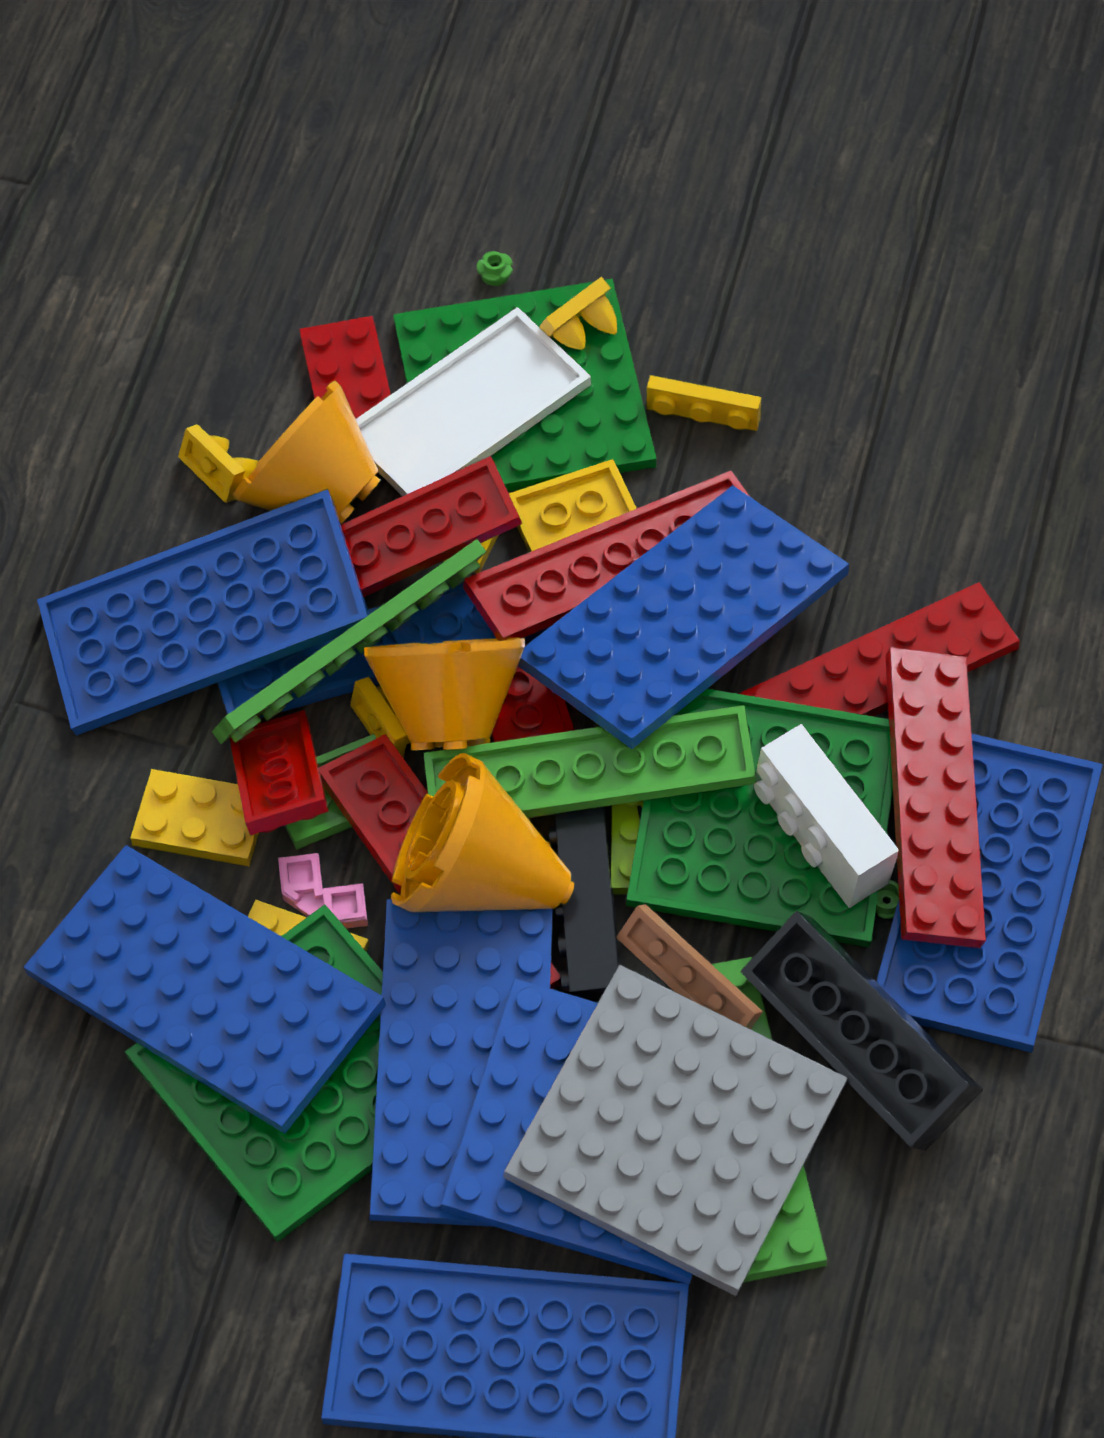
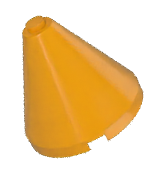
[391,753,574,912]

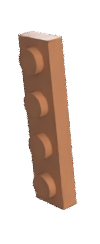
[616,904,763,1030]

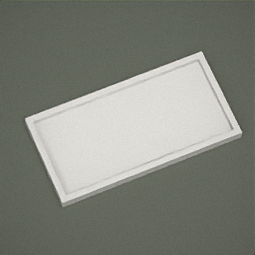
[356,307,591,496]

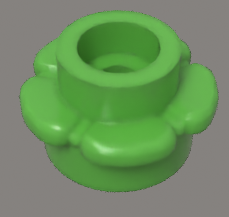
[477,251,513,286]
[876,880,899,919]

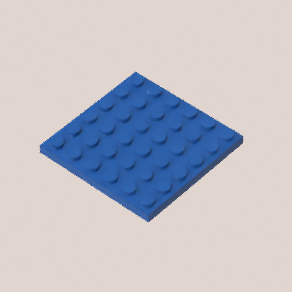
[440,978,692,1284]

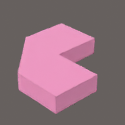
[278,853,368,929]

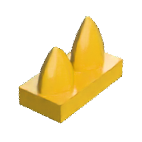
[539,277,617,350]
[178,424,258,503]
[350,676,411,758]

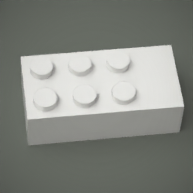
[754,724,899,908]

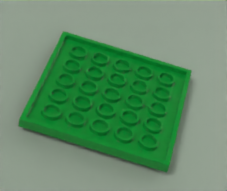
[393,279,657,492]
[626,689,893,948]
[125,904,383,1242]

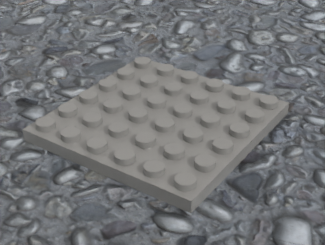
[503,965,847,1296]

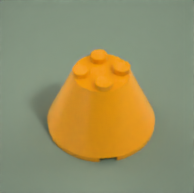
[232,380,380,525]
[364,638,525,750]

